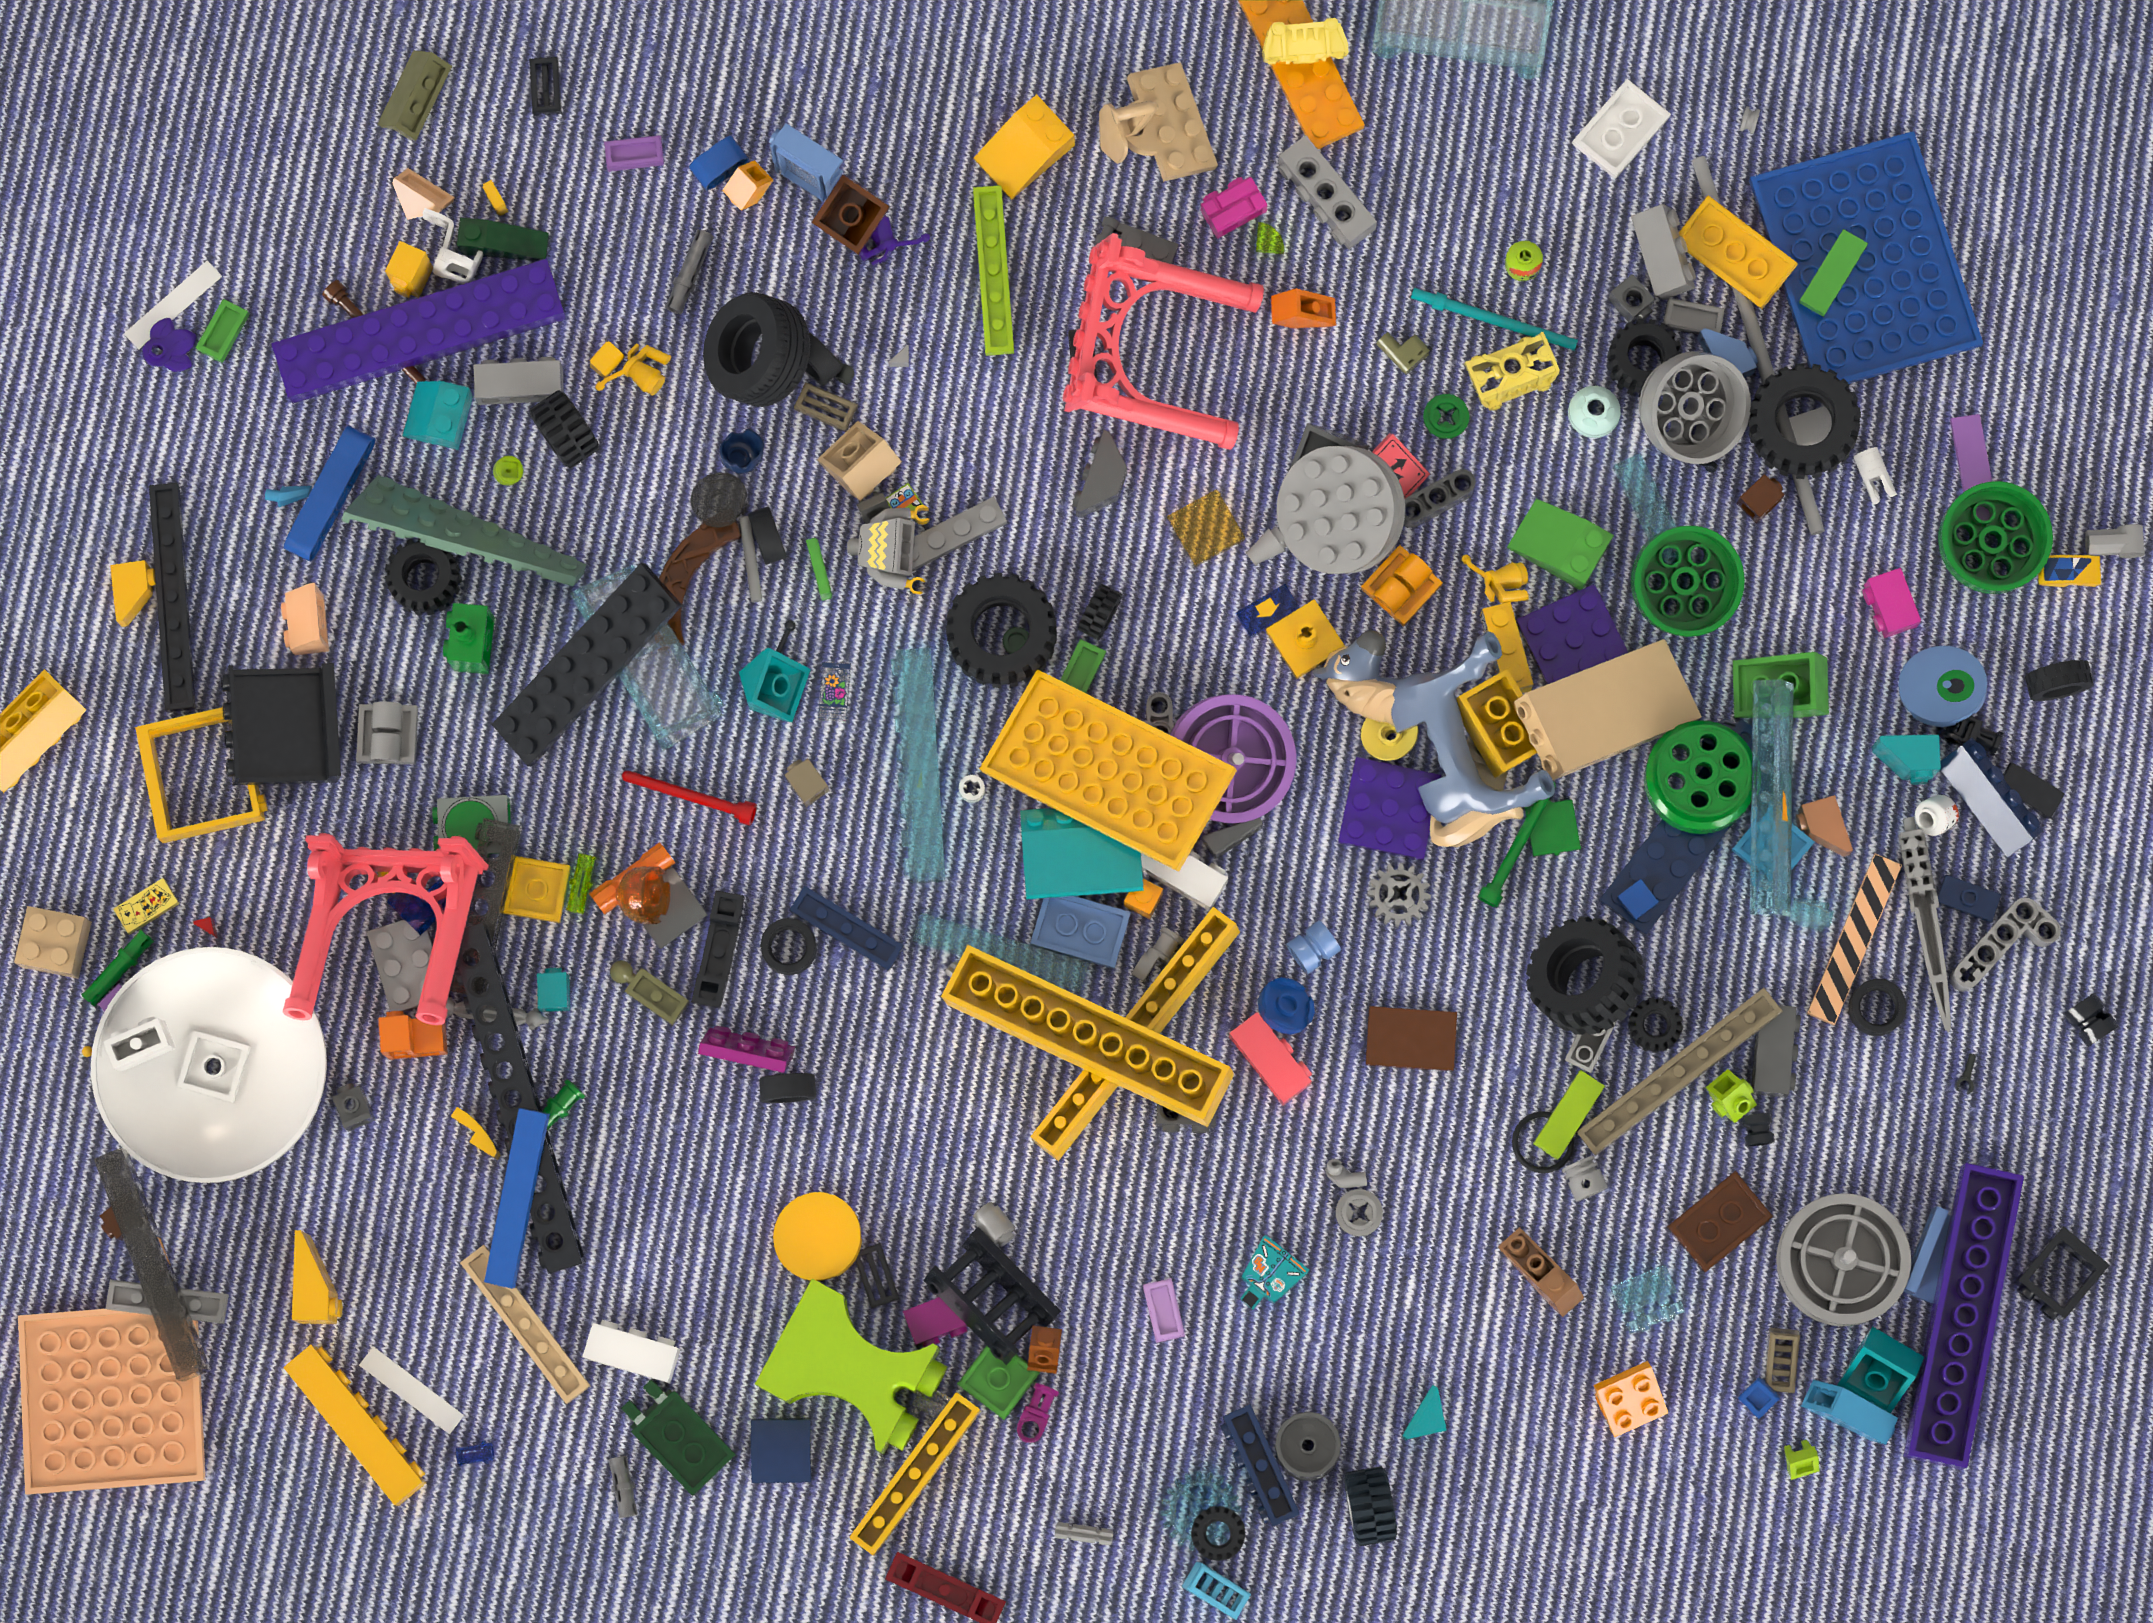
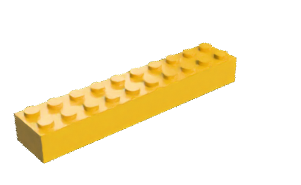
[941,945,1234,1127]

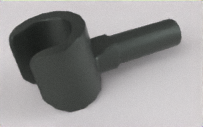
[833,355,854,385]
[1954,1054,1976,1094]

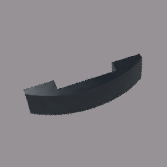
[691,890,745,1009]

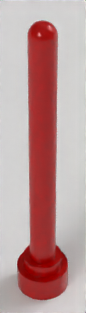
[622,770,757,826]

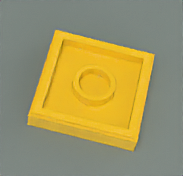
[502,856,571,923]

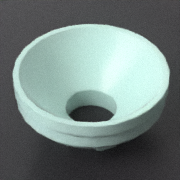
[1568,386,1621,438]

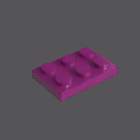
[698,1026,795,1073]

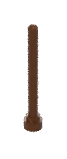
[322,280,426,384]

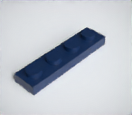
[789,886,904,971]

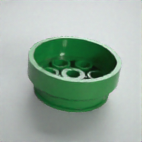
[1938,481,2053,594]
[1631,526,1745,637]
[1644,720,1758,834]

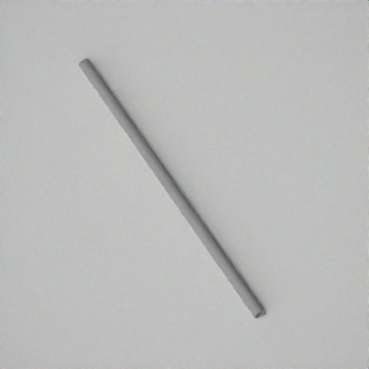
[1692,156,1825,535]

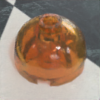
[616,866,670,924]

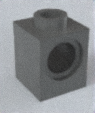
[1608,274,1655,323]

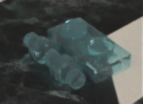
[1610,1264,1685,1334]

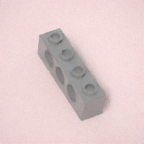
[1278,135,1377,250]

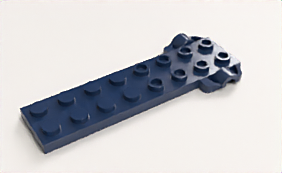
[1599,718,1792,936]

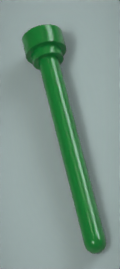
[1477,781,1556,908]

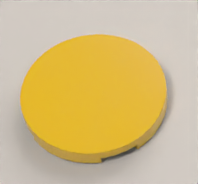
[773,1192,862,1281]

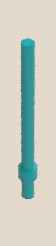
[1411,288,1578,351]

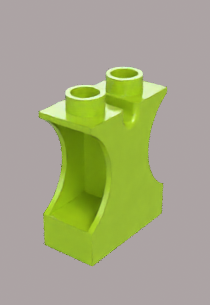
[755,1279,948,1455]

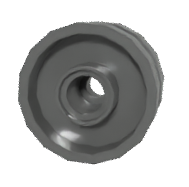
[1275,1412,1341,1482]

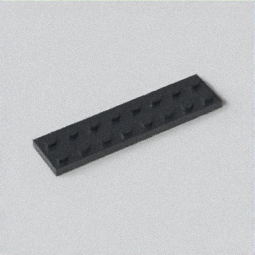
[491,563,683,767]

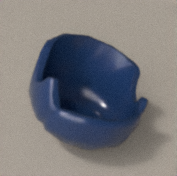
[719,429,764,474]

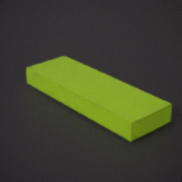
[1533,1070,1605,1160]

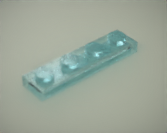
[1613,453,1676,565]

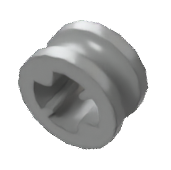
[1739,106,1760,134]

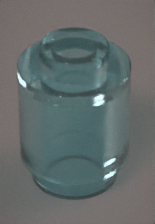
[1788,897,1834,932]

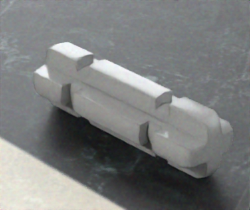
[1055,1522,1113,1545]

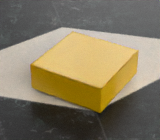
[483,180,509,216]

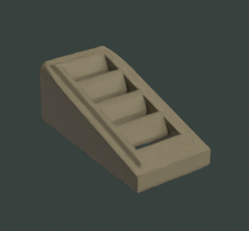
[1765,1328,1800,1393]

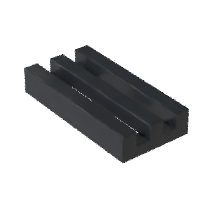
[529,57,562,116]
[855,1243,900,1309]

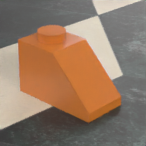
[1271,288,1336,328]

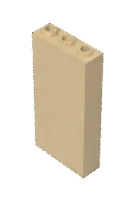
[1514,639,1702,780]

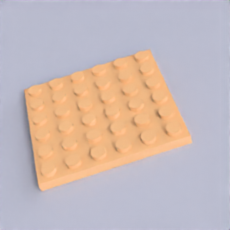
[18,1309,206,1495]

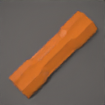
[589,842,675,915]

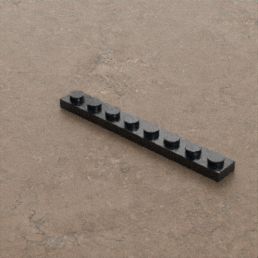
[149,483,196,712]

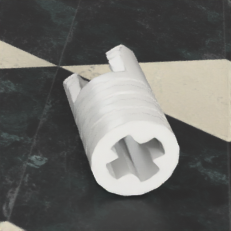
[1854,447,1897,505]

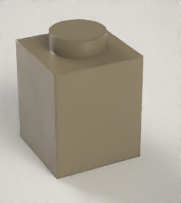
[784,758,830,807]

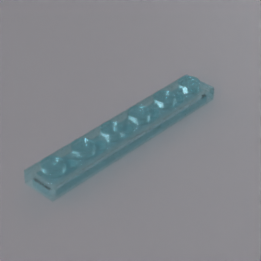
[913,913,1089,992]

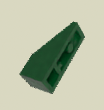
[457,218,549,261]

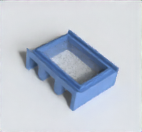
[769,123,843,202]

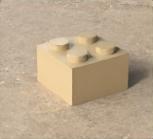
[14,906,92,979]

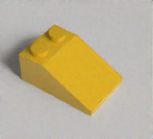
[974,94,1075,200]
[292,1230,343,1324]

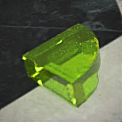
[1256,222,1284,254]

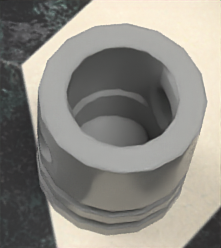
[1562,1155,1608,1202]

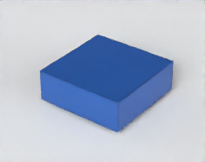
[1617,879,1659,921]
[1738,1376,1781,1419]

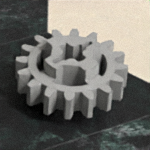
[1367,863,1431,928]

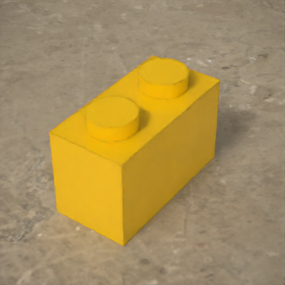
[385,241,433,298]

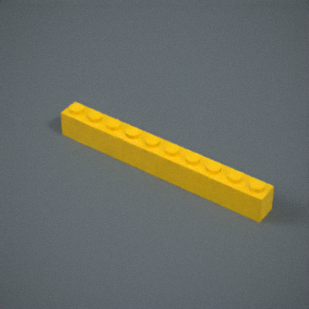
[1030,907,1240,1161]

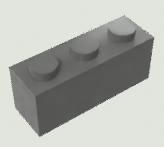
[1751,1005,1801,1098]

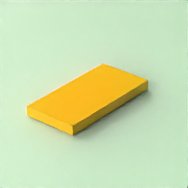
[1679,195,1798,309]

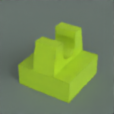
[1784,1440,1820,1480]

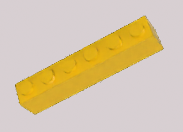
[283,1345,426,1506]
[849,1392,981,1556]

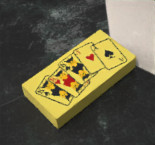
[113,878,180,935]

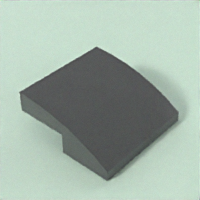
[625,867,708,949]

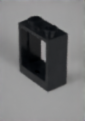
[2013,1226,2110,1321]

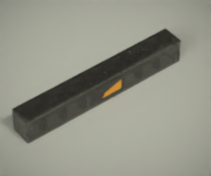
[94,1148,211,1382]

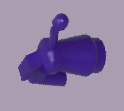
[859,215,930,267]

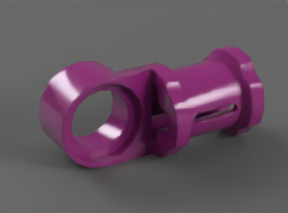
[1017,1382,1059,1444]

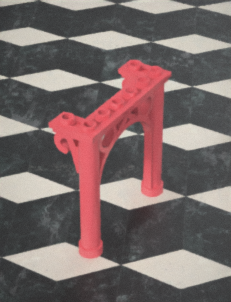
[1063,233,1264,450]
[283,833,488,1025]

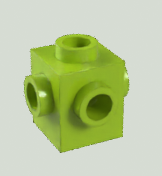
[1705,1069,1757,1123]

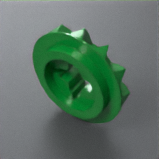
[1423,394,1469,440]

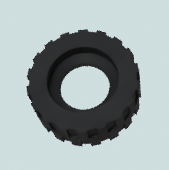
[2025,660,2094,701]

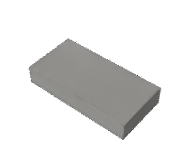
[1663,298,1725,335]

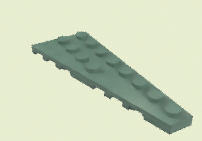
[342,475,587,586]

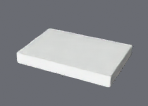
[1572,79,1671,179]

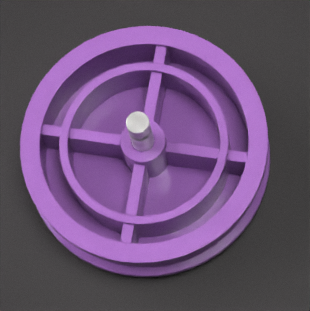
[1170,694,1296,823]

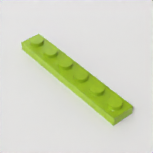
[973,185,1014,356]

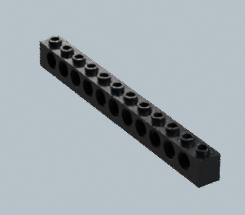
[455,923,586,1274]

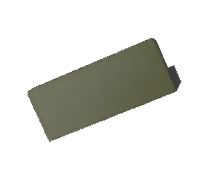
[378,50,452,141]

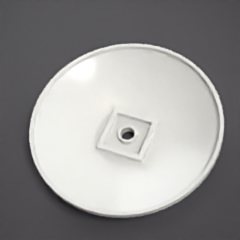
[91,947,327,1183]

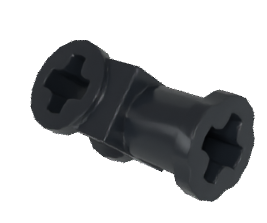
[1940,715,2003,756]

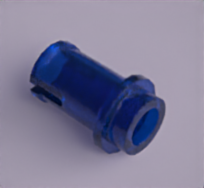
[455,1440,495,1466]

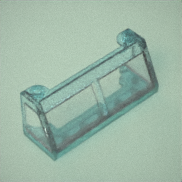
[1372,0,1553,79]
[570,565,724,751]

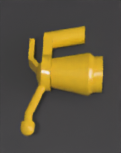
[595,343,671,396]
[1462,555,1529,603]

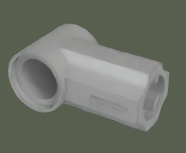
[2085,524,2145,558]

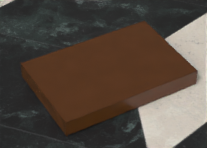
[1365,1006,1457,1072]
[1667,1171,1774,1273]

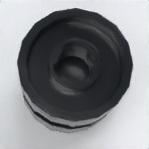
[2064,992,2119,1048]

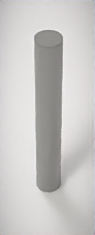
[739,516,762,603]

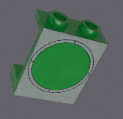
[432,795,512,857]

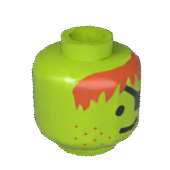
[1505,241,1543,281]

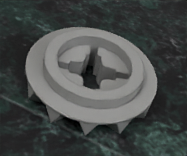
[1336,1189,1383,1236]

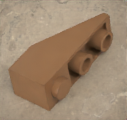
[1498,1227,1584,1317]

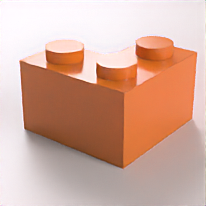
[378,1011,448,1060]

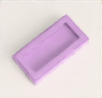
[1143,1278,1185,1343]

